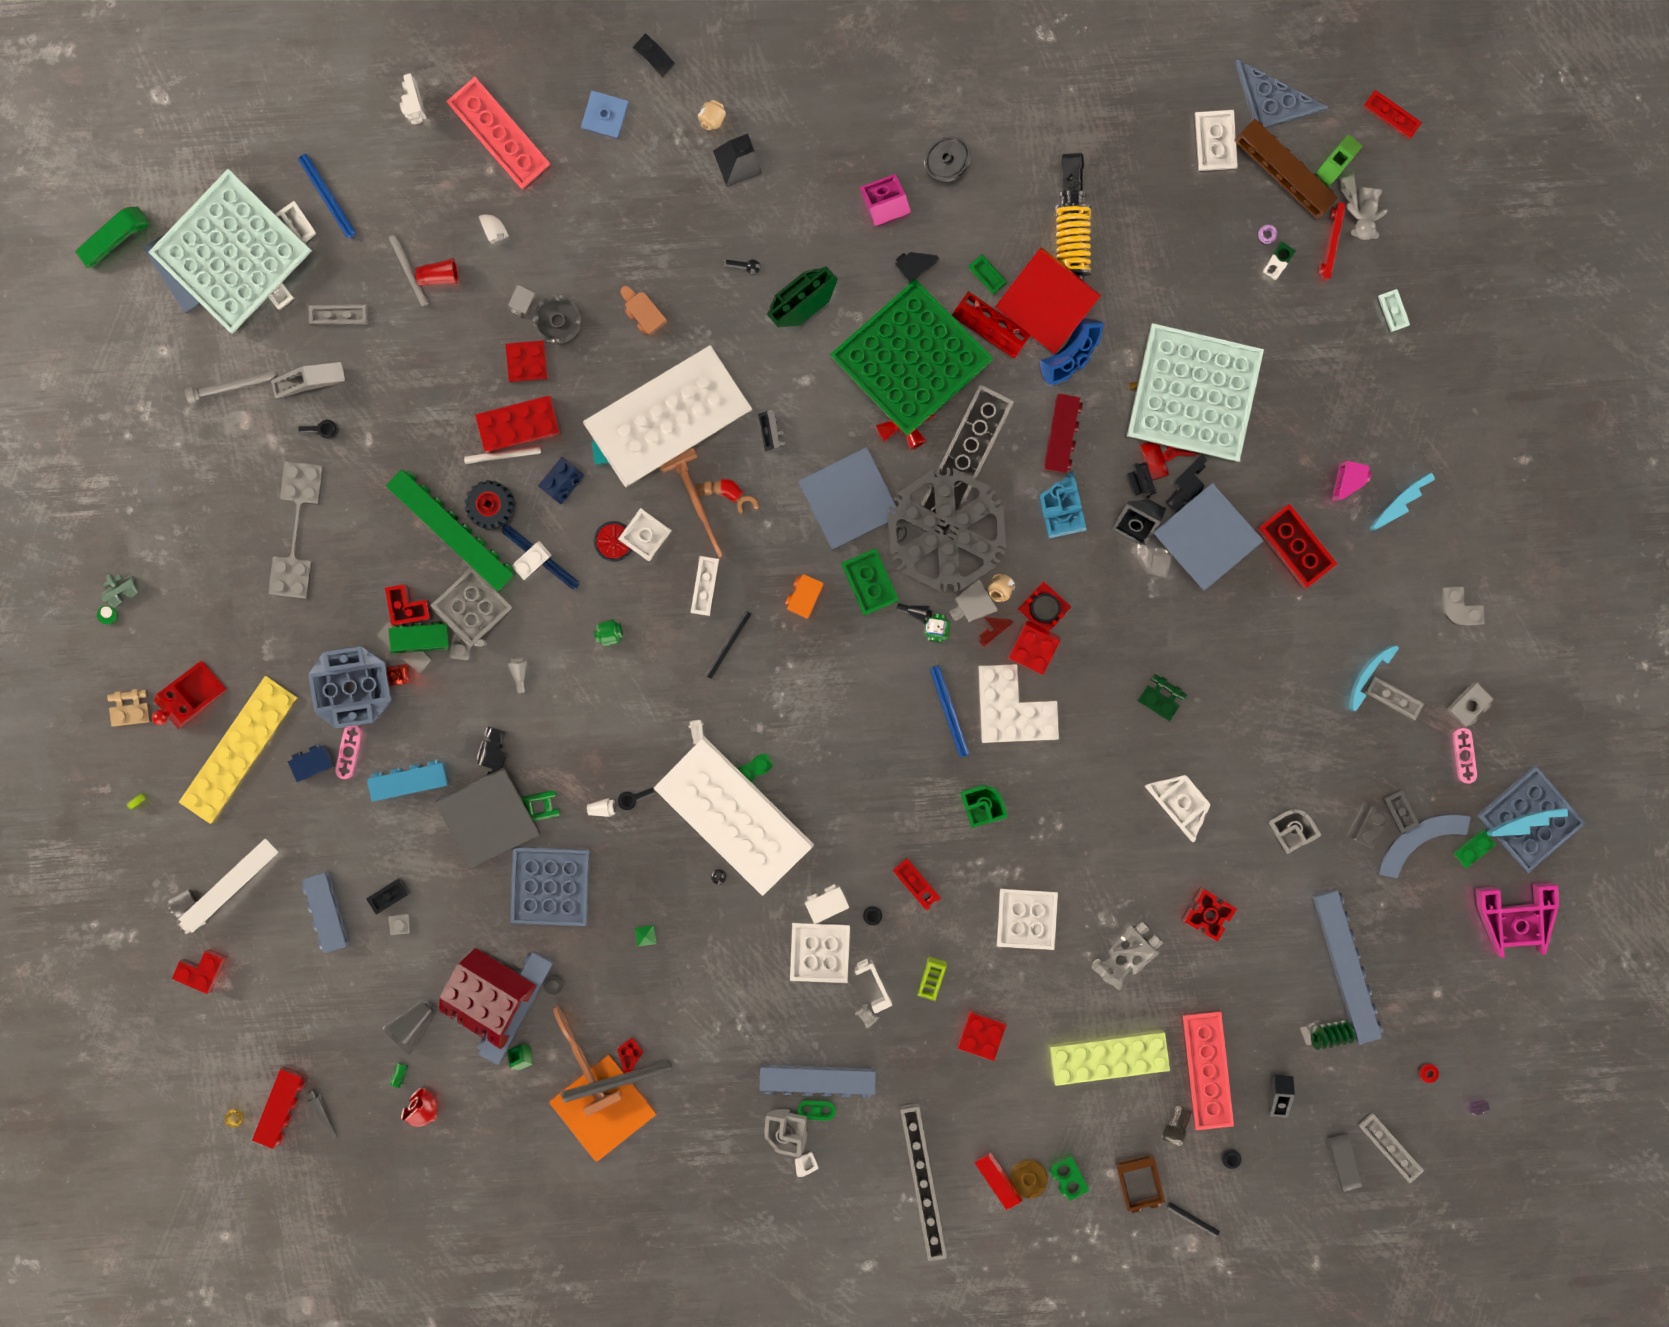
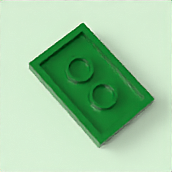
[841,548,899,616]

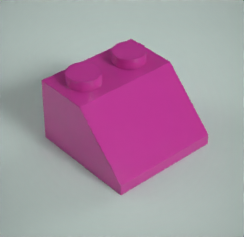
[860,174,911,226]
[1332,461,1371,502]

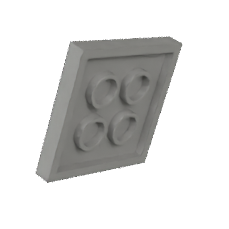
[430,567,512,648]

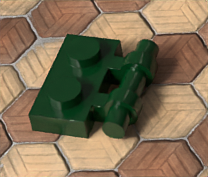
[1137,674,1187,722]

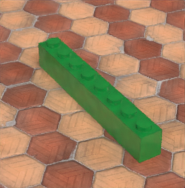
[386,469,515,592]

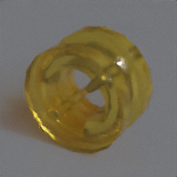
[224,1109,243,1128]

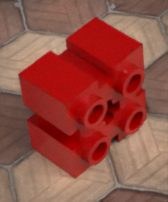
[1182,887,1237,942]

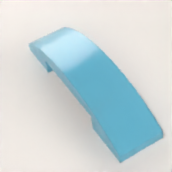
[1349,646,1399,711]

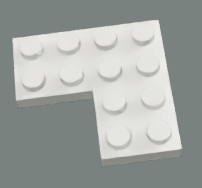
[978,664,1059,743]

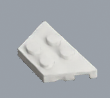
[1145,775,1211,843]

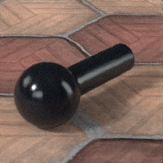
[724,259,760,275]

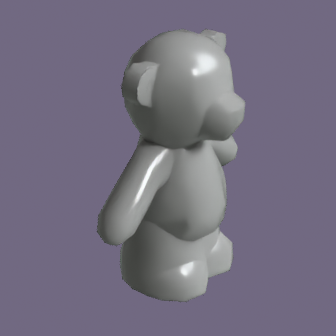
[1347,188,1388,240]

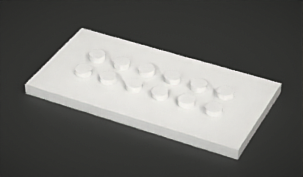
[583,345,752,488]
[654,737,814,896]

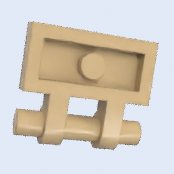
[107,689,151,727]

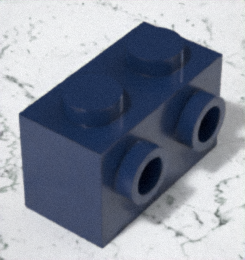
[287,744,335,782]

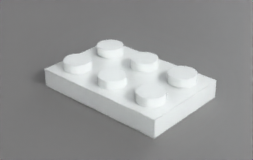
[1195,110,1238,171]

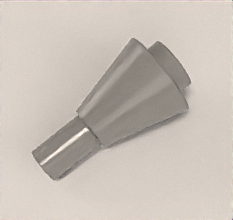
[508,657,527,693]

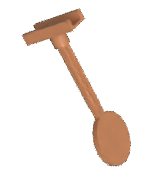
[660,448,723,558]
[553,1006,622,1116]

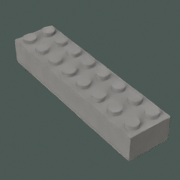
[911,385,1014,535]

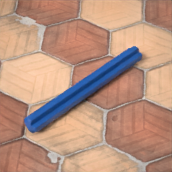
[298,154,356,238]
[930,666,969,757]

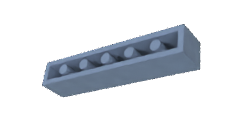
[477,951,555,1065]
[760,1065,876,1098]

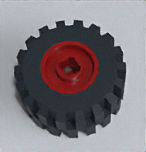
[464,480,516,530]

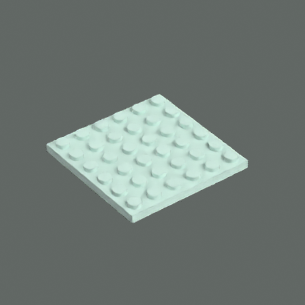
[149,169,312,334]
[1127,323,1264,462]

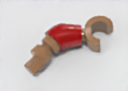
[696,479,759,514]

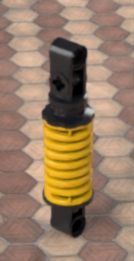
[1055,153,1092,281]

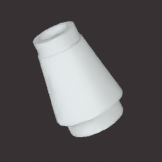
[587,798,616,817]

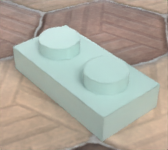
[1378,289,1410,332]

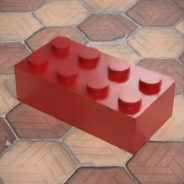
[475,395,561,453]
[1256,504,1337,589]

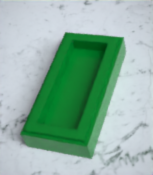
[968,254,1008,295]

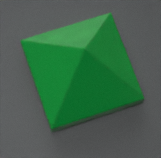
[635,925,657,947]

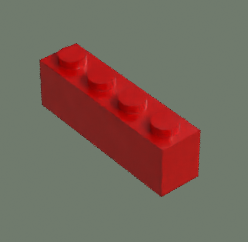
[252,1067,306,1149]

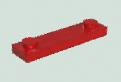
[1318,202,1346,281]

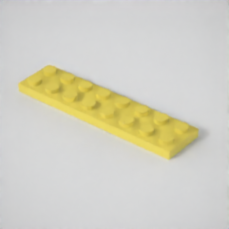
[179,676,298,824]

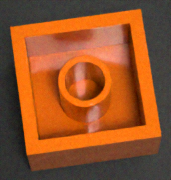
[785,574,824,619]

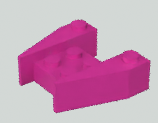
[1476,882,1559,958]

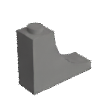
[271,362,345,399]

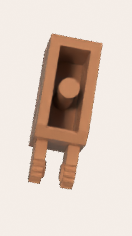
[620,286,667,336]

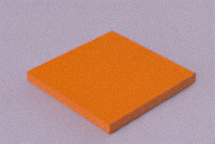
[549,1054,657,1162]

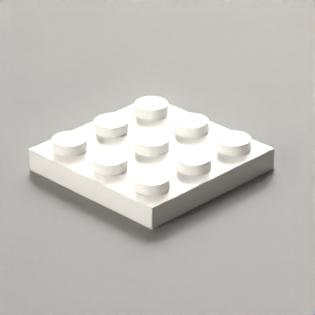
[996,888,1058,950]
[790,922,850,983]

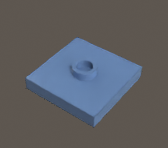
[581,90,629,139]

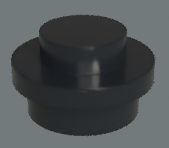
[863,906,882,926]
[1222,1149,1242,1169]

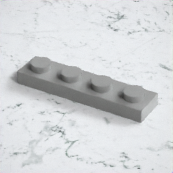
[1358,1113,1424,1183]

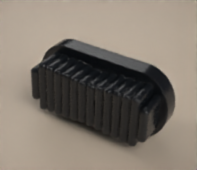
[1127,462,1157,499]

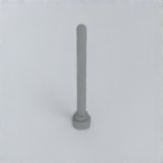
[185,371,277,404]

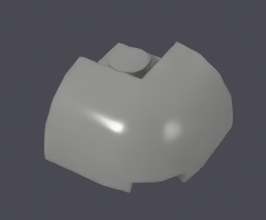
[1268,809,1322,854]
[765,1109,808,1158]

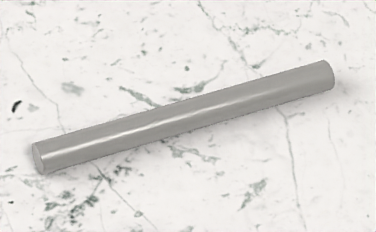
[389,234,429,307]

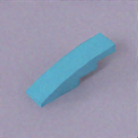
[1370,473,1435,530]
[1487,808,1568,836]

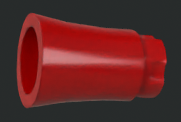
[415,258,459,286]

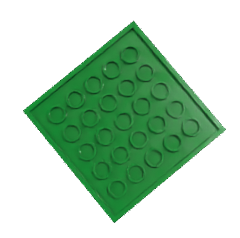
[830,279,993,436]

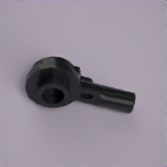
[298,419,337,439]
[617,787,655,811]

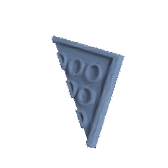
[1235,59,1328,129]

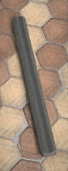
[561,1061,672,1102]

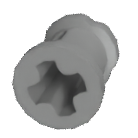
[854,1003,879,1029]

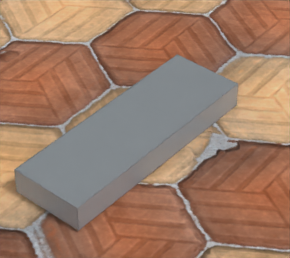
[309,304,368,325]
[376,621,433,674]
[1364,676,1424,720]

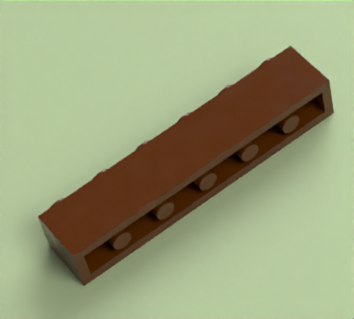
[1234,119,1338,219]

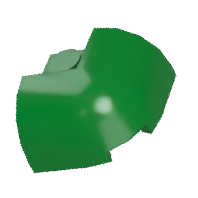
[960,785,1008,828]

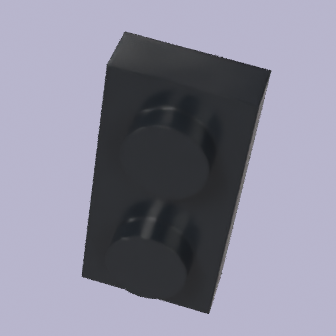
[366,878,409,915]

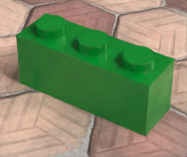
[388,621,449,654]

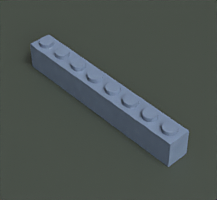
[1313,889,1383,1045]

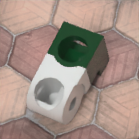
[1263,241,1296,280]

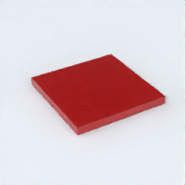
[995,247,1101,354]

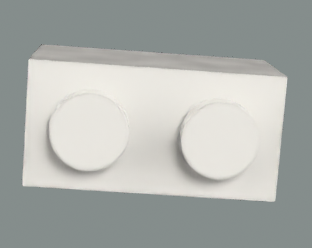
[805,884,849,924]

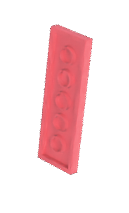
[446,77,551,190]
[1182,1011,1234,1130]

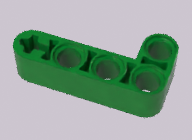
[75,207,150,268]

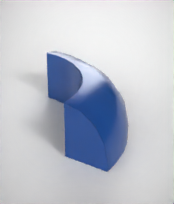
[1040,318,1103,385]

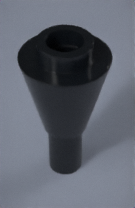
[896,603,933,624]

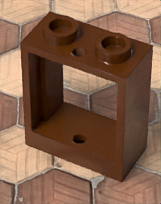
[1115,1154,1165,1213]

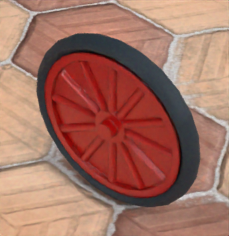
[593,521,632,562]

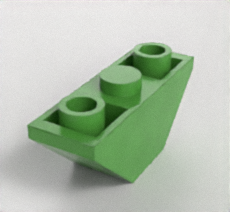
[1314,134,1363,188]

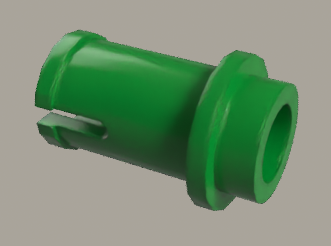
[389,1062,408,1088]

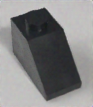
[633,33,675,78]
[895,252,940,284]
[1269,1075,1295,1118]

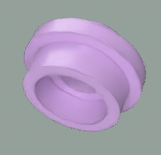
[1258,225,1278,244]

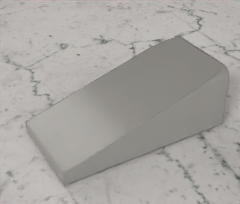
[1339,170,1358,210]

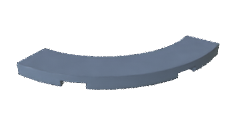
[1378,815,1471,879]

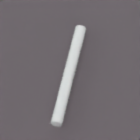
[464,446,541,464]

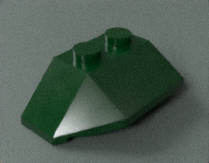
[767,266,838,328]

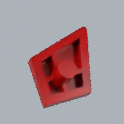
[617,1037,644,1073]

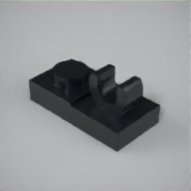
[758,410,785,451]

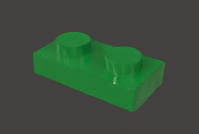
[1453,829,1496,869]

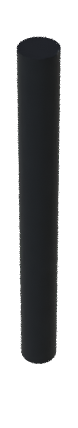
[705,610,752,679]

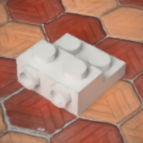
[400,73,427,125]

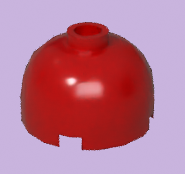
[401,1088,438,1127]

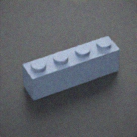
[301,872,349,953]

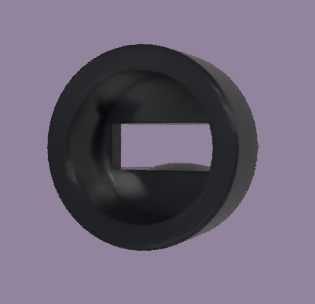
[711,869,727,885]

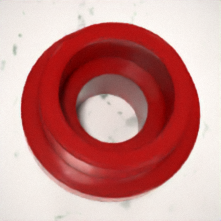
[1419,1064,1439,1083]

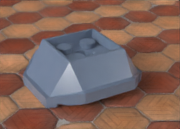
[308,646,391,728]

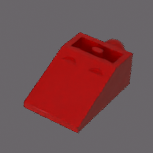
[152,661,226,730]

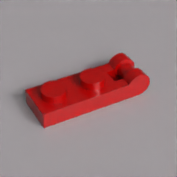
[892,858,941,911]

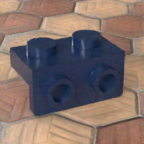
[538,457,585,504]

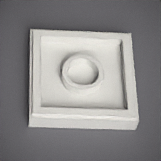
[618,508,672,561]

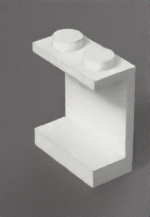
[855,959,892,1014]

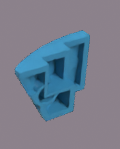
[1040,471,1087,539]

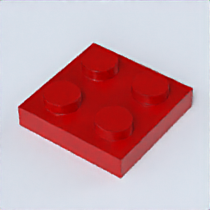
[505,340,547,382]

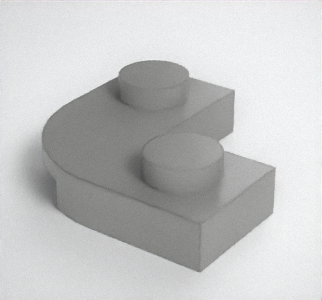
[1443,587,1484,625]

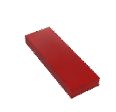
[1363,90,1422,139]
[974,1152,1023,1210]

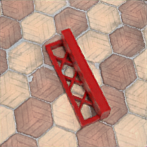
[952,291,1031,359]

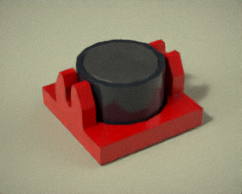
[1017,581,1071,631]

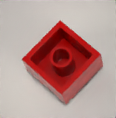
[1009,620,1061,675]
[957,1010,1007,1061]

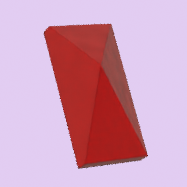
[1139,442,1169,481]

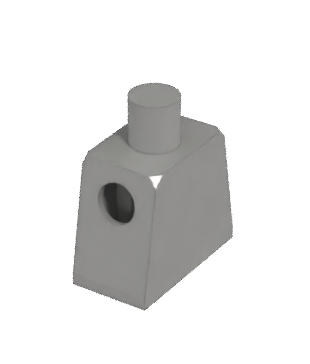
[949,579,998,622]

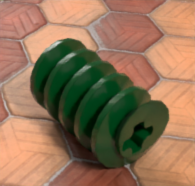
[1310,1020,1355,1050]

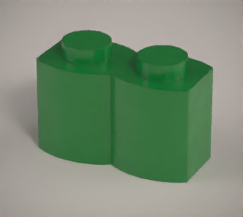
[737,753,773,782]

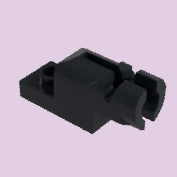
[1166,455,1208,513]
[477,726,508,776]

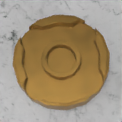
[1010,1160,1048,1199]

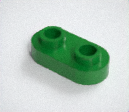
[798,1099,836,1121]

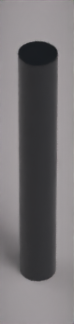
[1166,1202,1220,1237]

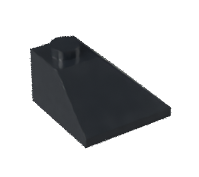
[713,133,762,187]
[1111,499,1167,547]

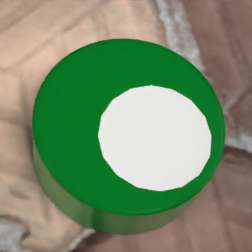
[97,605,117,625]

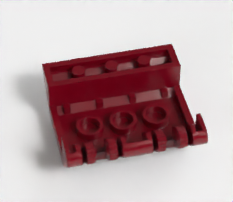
[439,948,537,1049]

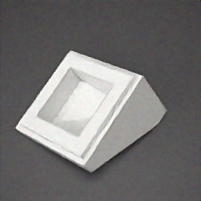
[795,1151,819,1177]

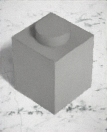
[508,285,537,317]

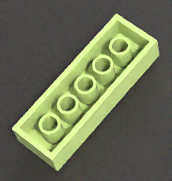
[1049,1030,1170,1086]

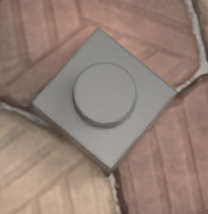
[388,914,411,936]

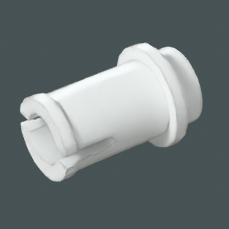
[688,720,704,744]

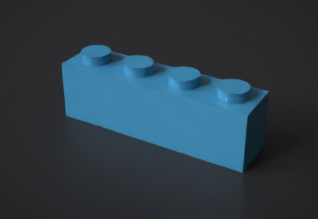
[367,760,449,802]

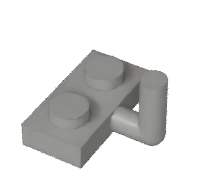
[449,631,487,660]

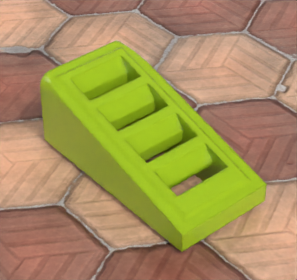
[917,957,947,1001]

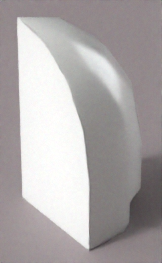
[479,214,509,244]

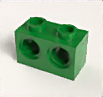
[1049,1154,1090,1201]

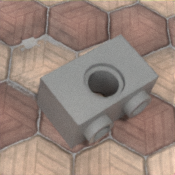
[1446,683,1493,727]

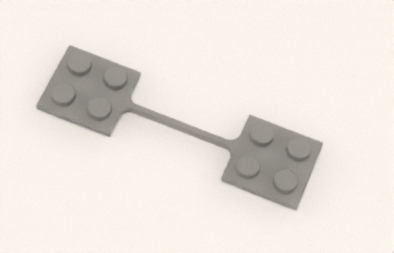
[268,461,323,599]

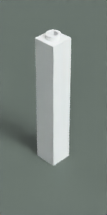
[179,838,279,933]

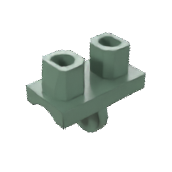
[101,574,137,608]

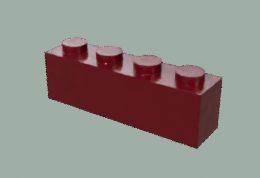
[1043,393,1083,474]

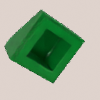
[507,1044,533,1070]

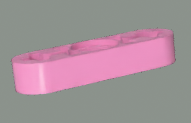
[335,725,362,779]
[1453,728,1477,783]

